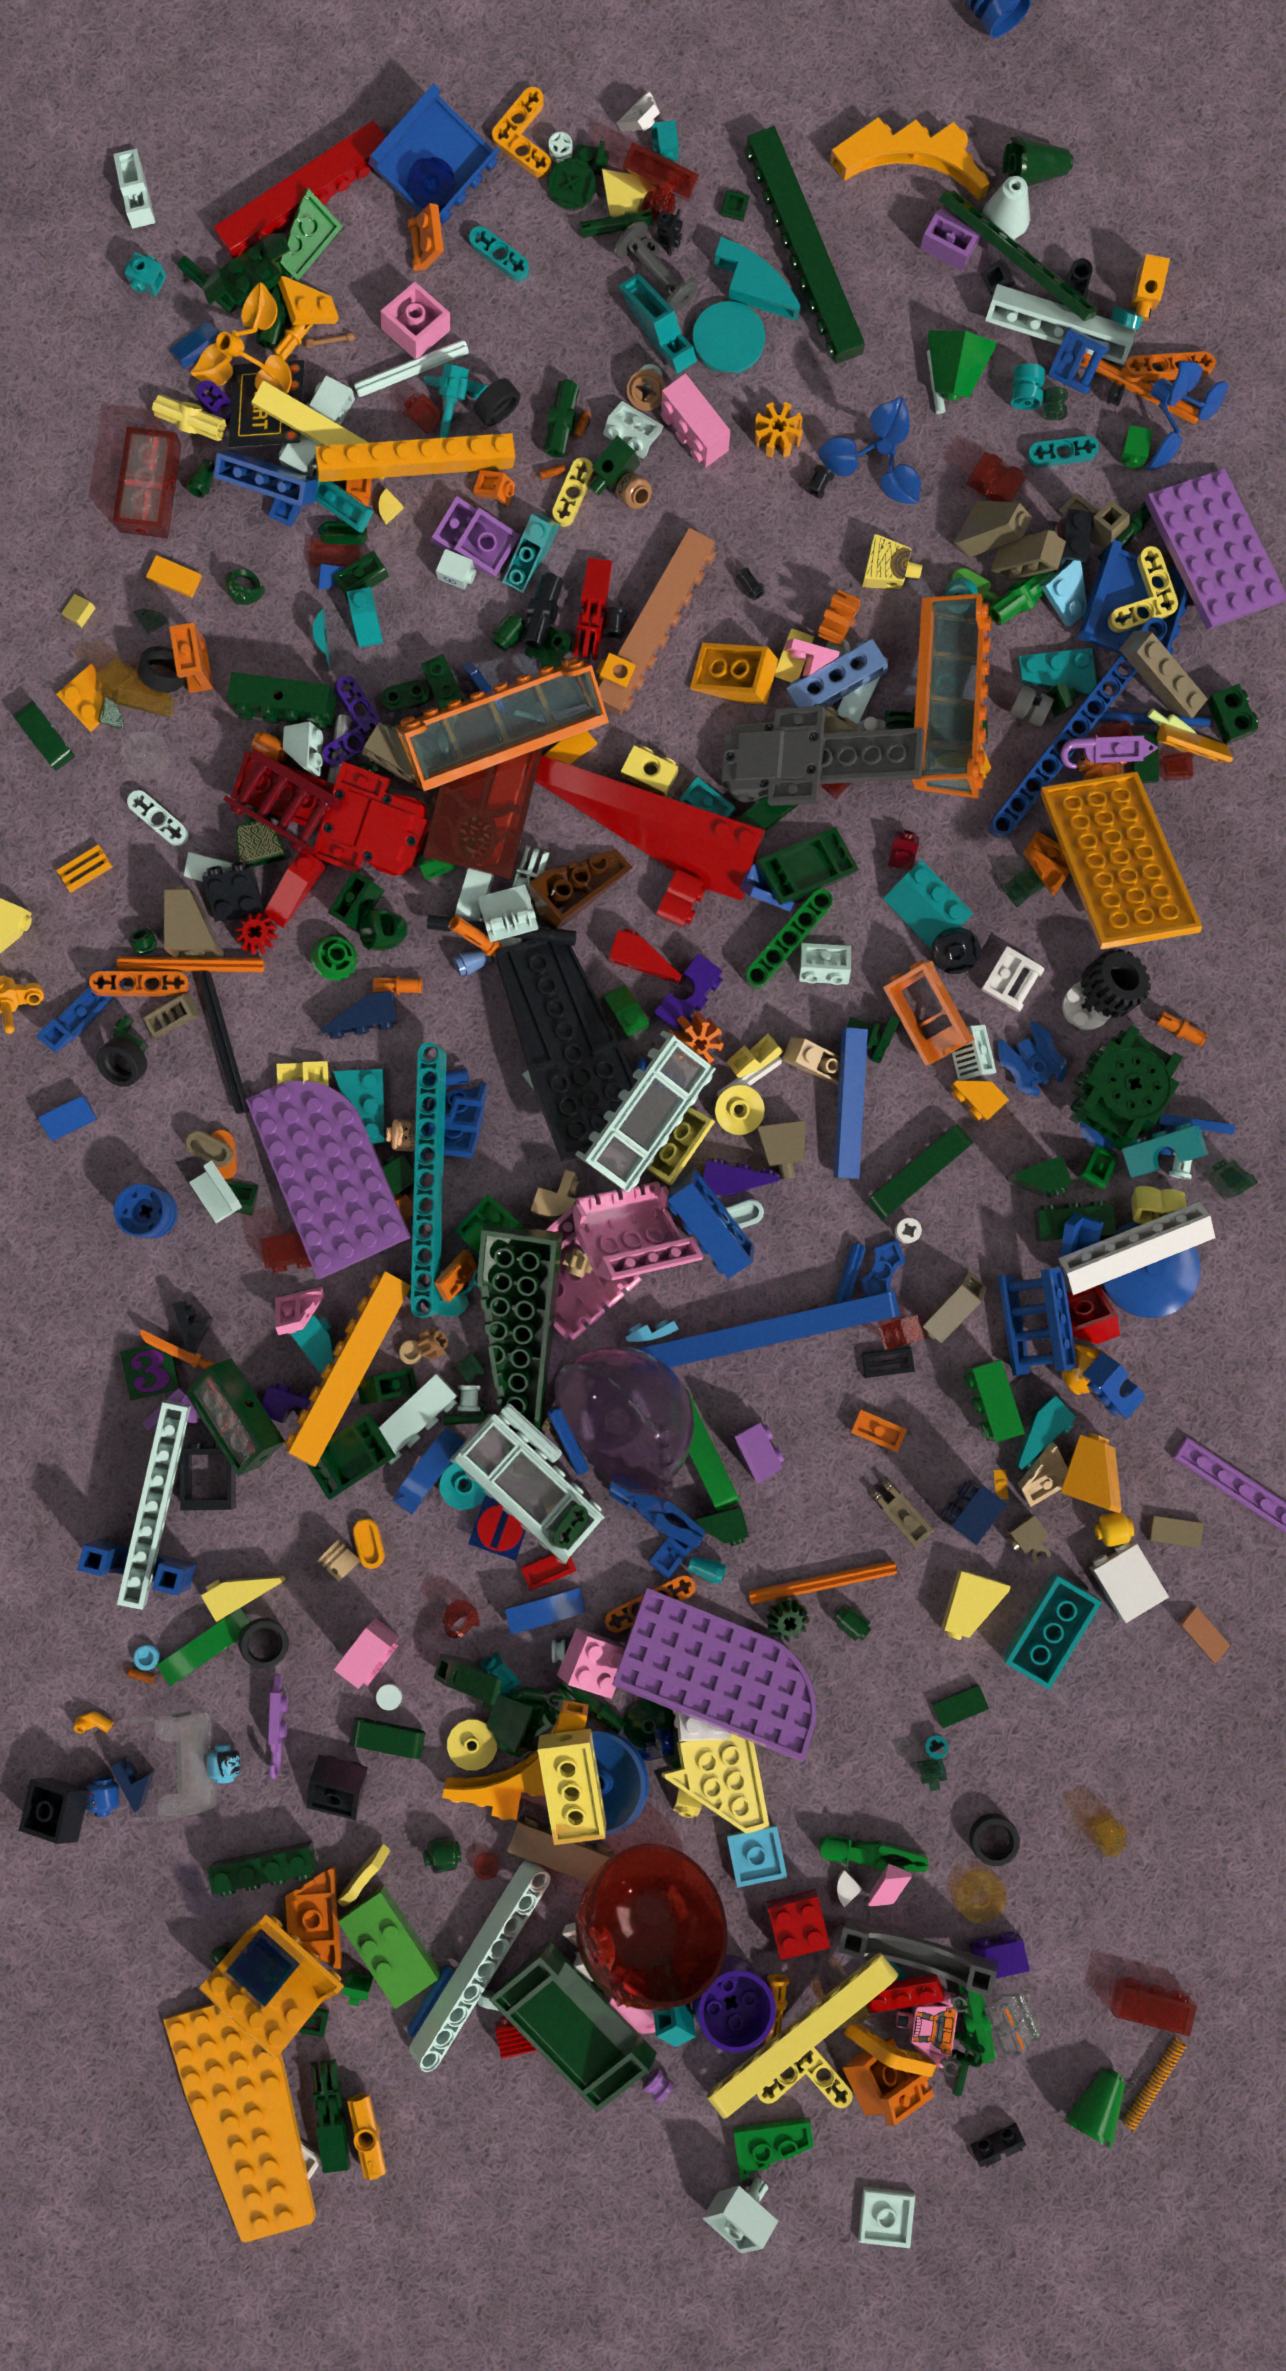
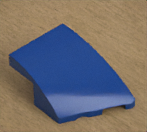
[426,1083,487,1159]

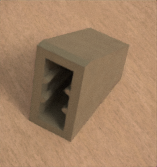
[954,501,1033,557]
[923,1271,987,1343]

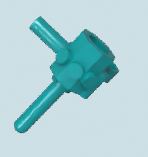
[424,364,488,438]

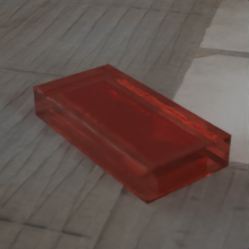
[310,540,361,568]

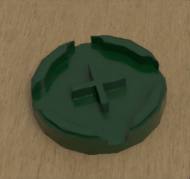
[548,158,596,211]

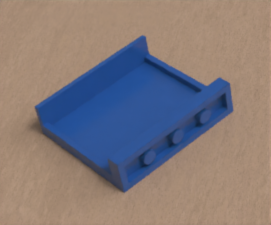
[368,83,500,225]
[1077,540,1189,655]

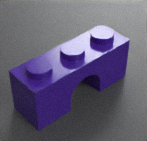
[654,953,723,1031]
[262,1383,338,1438]

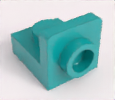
[479,1652,521,1694]

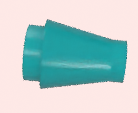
[688,1556,727,1585]

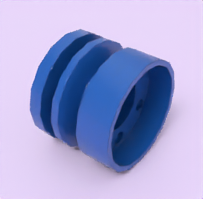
[966,0,1032,38]
[113,1184,178,1239]

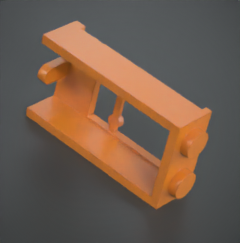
[883,960,975,1066]

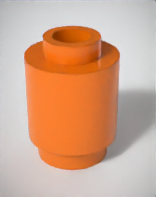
[251,731,289,763]

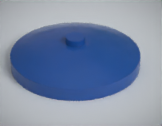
[1102,1221,1201,1318]
[591,1730,649,1836]

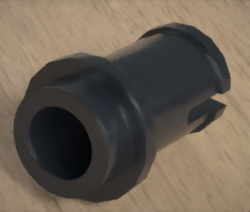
[736,567,765,600]

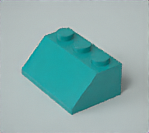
[883,860,974,949]

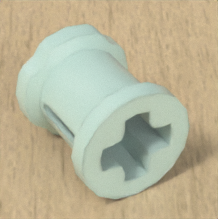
[1169,1151,1192,1180]
[458,1385,481,1411]

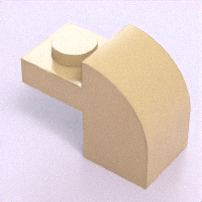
[530,1170,580,1221]

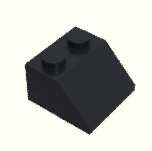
[306,1754,368,1821]

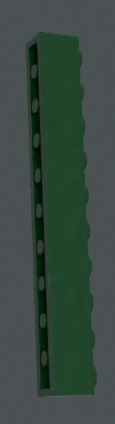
[744,126,865,364]

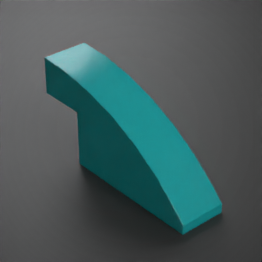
[714,237,800,321]
[619,273,697,374]

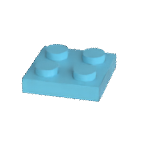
[727,1824,787,1888]

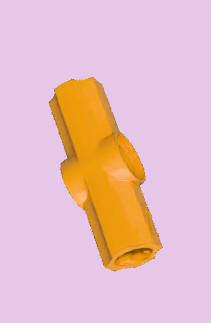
[347,2093,387,2180]

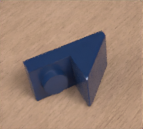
[110,1757,155,1812]

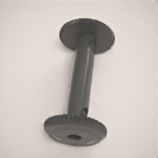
[614,221,698,313]

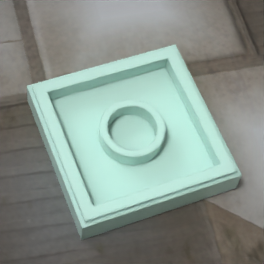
[858,2187,915,2248]

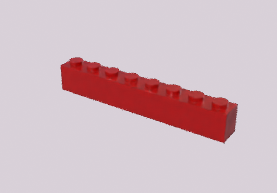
[214,120,386,259]

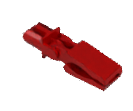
[573,557,613,660]

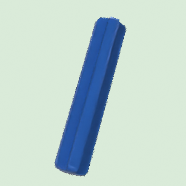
[833,1243,866,1305]
[547,1406,589,1475]
[407,1965,455,2038]

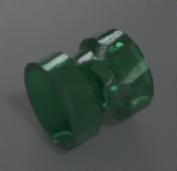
[1043,387,1068,420]

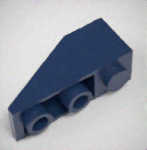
[322,991,399,1039]

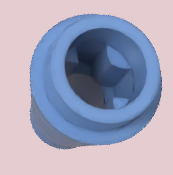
[453,949,492,976]

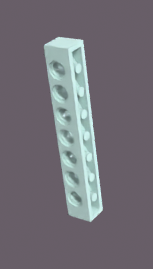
[117,1400,191,1610]

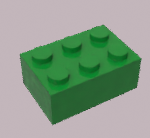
[963,1360,1025,1443]

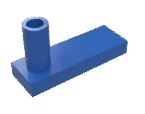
[1157,1113,1235,1155]

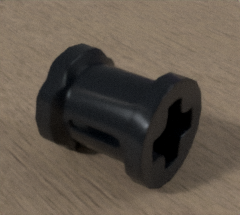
[804,465,835,499]
[602,607,627,639]

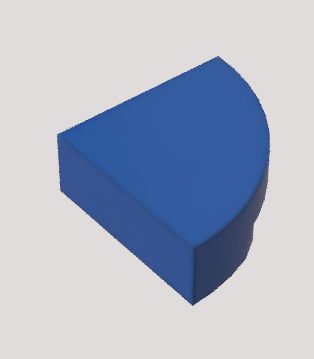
[317,564,345,589]

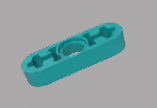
[469,226,529,281]
[1027,436,1099,468]

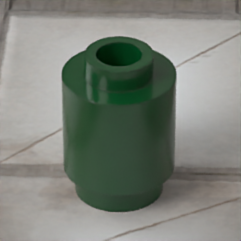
[491,614,525,652]
[833,1604,871,1641]

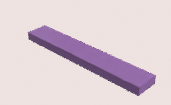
[1172,1436,1286,1533]

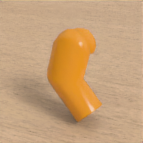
[73,1711,114,1734]

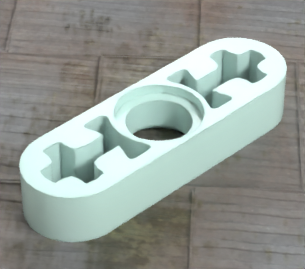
[127,790,189,846]

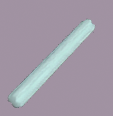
[354,340,469,397]

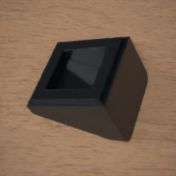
[980,259,1016,295]

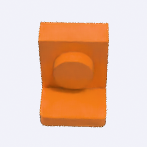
[473,470,515,506]

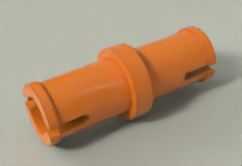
[1156,1010,1208,1047]

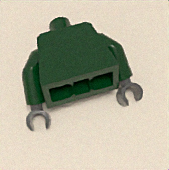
[482,1687,561,1760]

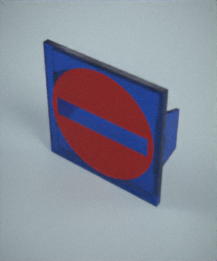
[468,1496,533,1561]

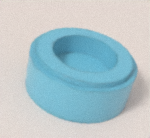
[133,1644,160,1671]

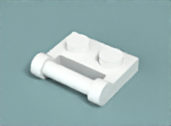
[981,946,1045,1012]

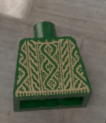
[236,808,289,867]

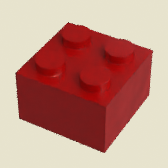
[766,1889,830,1960]

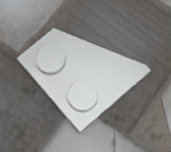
[616,91,660,132]

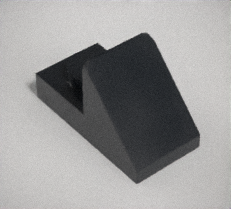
[172,1301,213,1352]

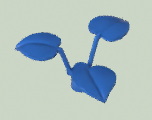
[1146,361,1229,470]
[818,396,921,504]

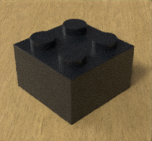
[19,1778,87,1844]

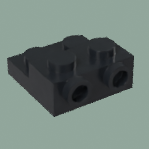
[202,862,264,922]

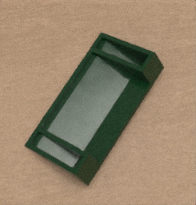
[489,1940,657,2112]

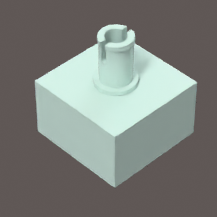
[702,2178,778,2253]

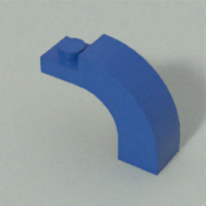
[392,1428,465,1515]

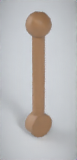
[305,332,355,348]

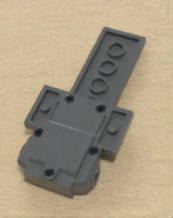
[722,706,924,806]

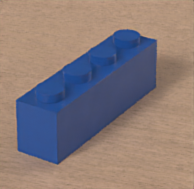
[214,450,318,507]

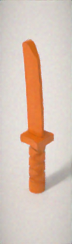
[140,1330,216,1370]

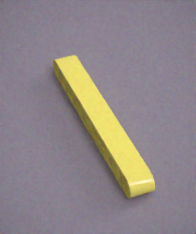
[706,1953,898,2119]

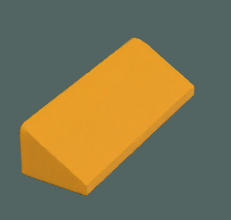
[1156,723,1233,763]

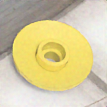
[715,1085,765,1135]

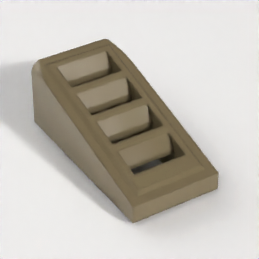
[142,994,201,1039]

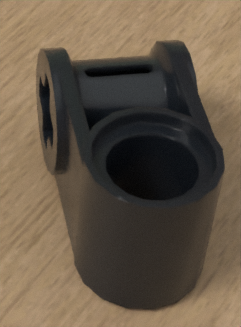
[1059,258,1093,305]

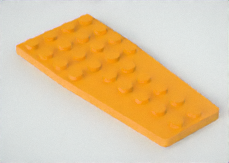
[163,2003,316,2242]

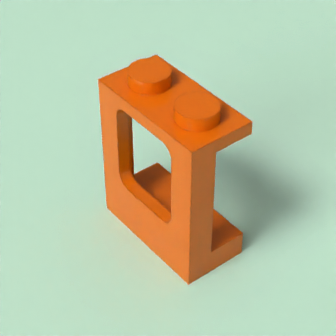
[169,622,214,693]

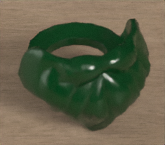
[225,569,265,605]

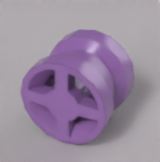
[642,2068,674,2104]

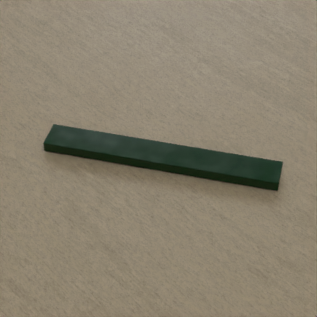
[939,190,1098,321]

